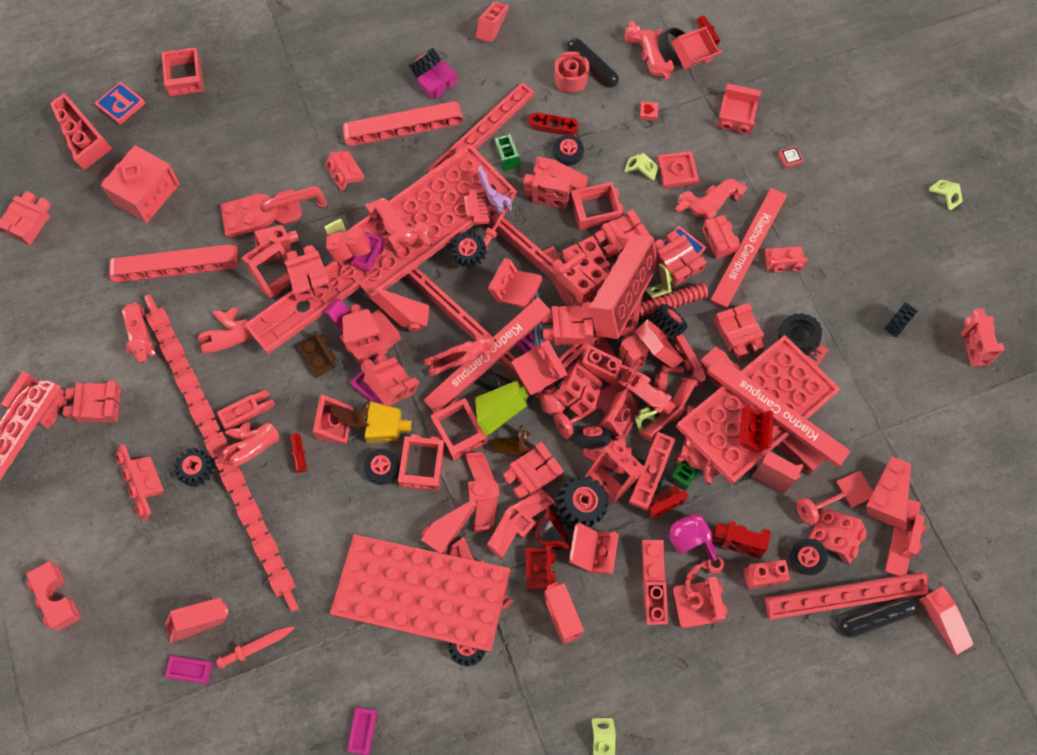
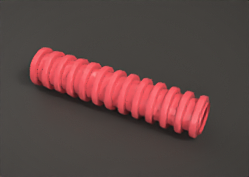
[639,282,708,320]

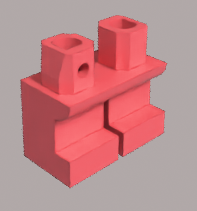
[743,560,790,590]

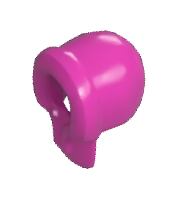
[669,513,717,562]

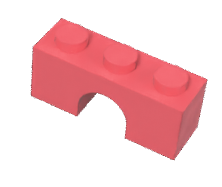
[27,561,81,631]

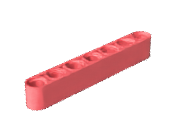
[342,102,463,146]
[109,245,239,282]

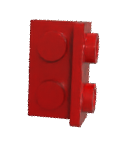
[645,485,689,520]

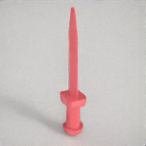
[483,191,517,250]
[217,626,294,669]

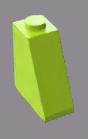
[475,380,528,436]

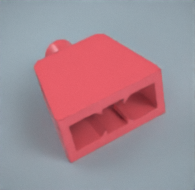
[254,225,299,265]
[342,304,383,352]

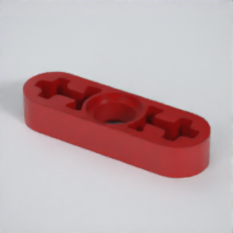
[529,112,579,136]

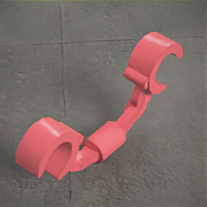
[685,557,724,611]

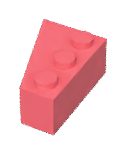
[866,456,911,531]

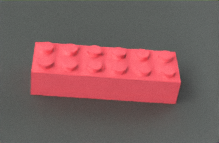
[589,234,659,339]

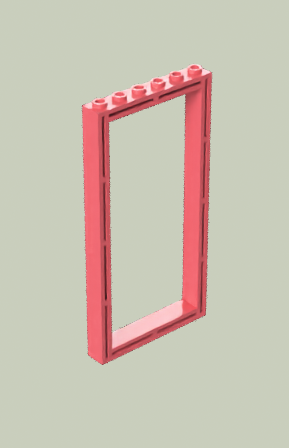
[405,210,604,400]

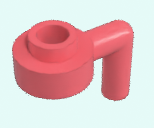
[654,364,684,391]

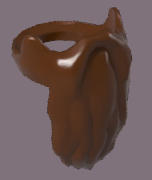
[331,401,370,429]
[490,425,530,455]

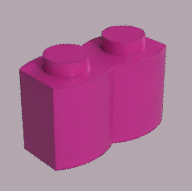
[417,60,458,100]

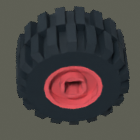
[554,475,609,529]

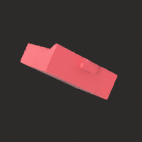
[671,27,722,70]
[339,309,401,366]
[635,319,683,369]
[751,451,804,494]

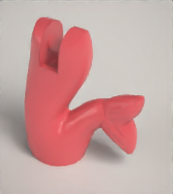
[198,307,254,354]
[222,422,279,468]

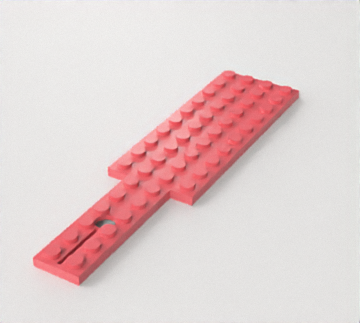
[244,144,516,354]

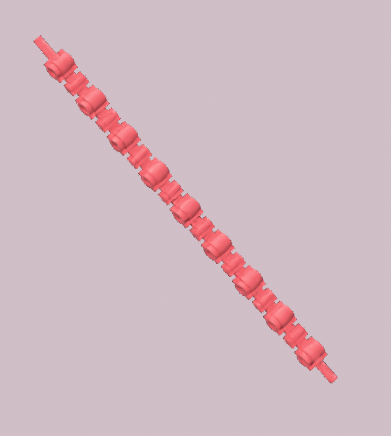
[144,295,299,612]

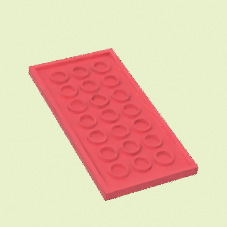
[676,335,841,485]
[330,535,511,653]

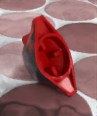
[535,505,572,550]

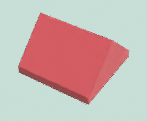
[598,389,640,438]
[313,394,354,444]

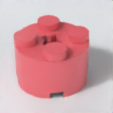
[554,52,589,93]

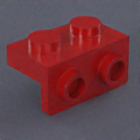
[739,406,774,453]
[526,545,556,590]

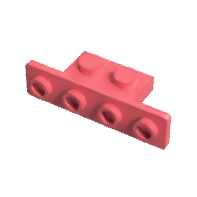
[115,444,164,522]
[885,499,926,576]

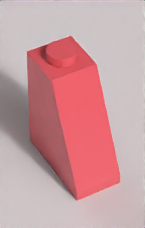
[165,597,228,643]

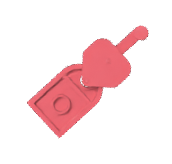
[220,187,327,238]

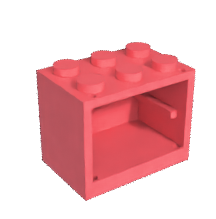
[100,145,180,223]

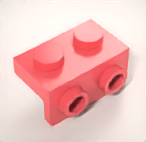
[325,151,365,190]

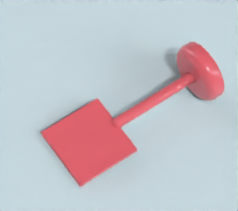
[553,385,621,439]
[796,471,873,526]

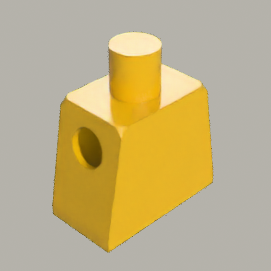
[365,402,412,444]

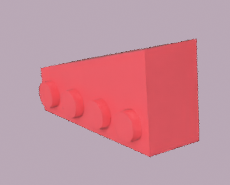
[50,93,113,170]

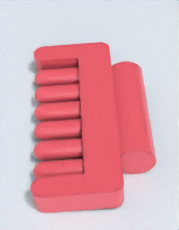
[464,189,490,225]

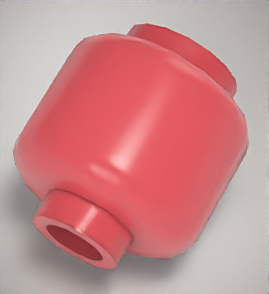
[540,386,566,416]

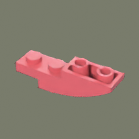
[582,345,651,390]
[641,540,668,625]

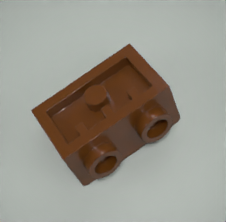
[298,331,337,378]

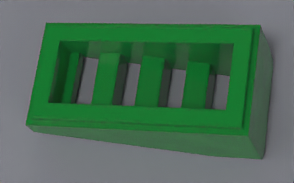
[494,134,521,171]
[669,460,699,490]

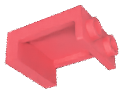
[717,84,761,135]
[1,371,68,429]

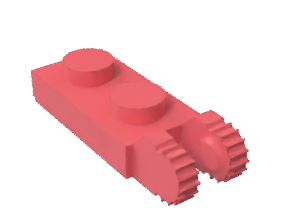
[673,334,707,388]
[217,390,275,431]

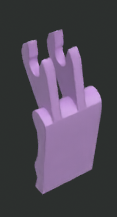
[478,165,512,214]

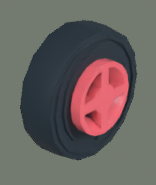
[553,135,584,166]
[575,426,611,449]
[364,449,399,485]
[790,538,828,576]

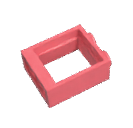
[162,48,204,97]
[570,182,624,230]
[241,237,292,298]
[431,398,488,461]
[398,435,445,491]
[585,440,645,504]
[544,582,584,645]

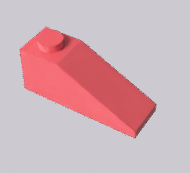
[476,2,509,42]
[533,156,588,191]
[370,289,429,332]
[421,500,477,554]
[918,586,974,655]

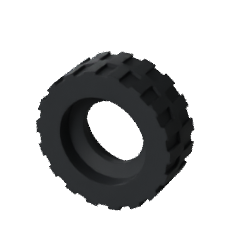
[779,313,822,355]

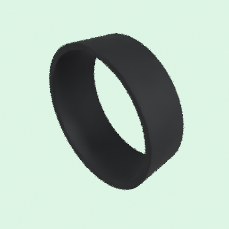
[658,27,686,66]

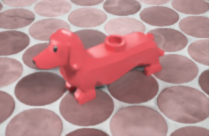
[624,21,674,80]
[675,179,748,221]
[365,198,432,252]
[122,302,157,363]
[424,334,496,377]
[676,405,720,485]

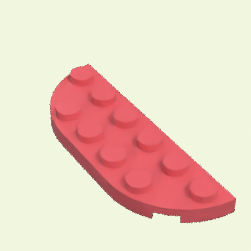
[0,381,61,481]

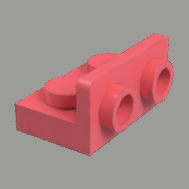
[764,246,808,273]

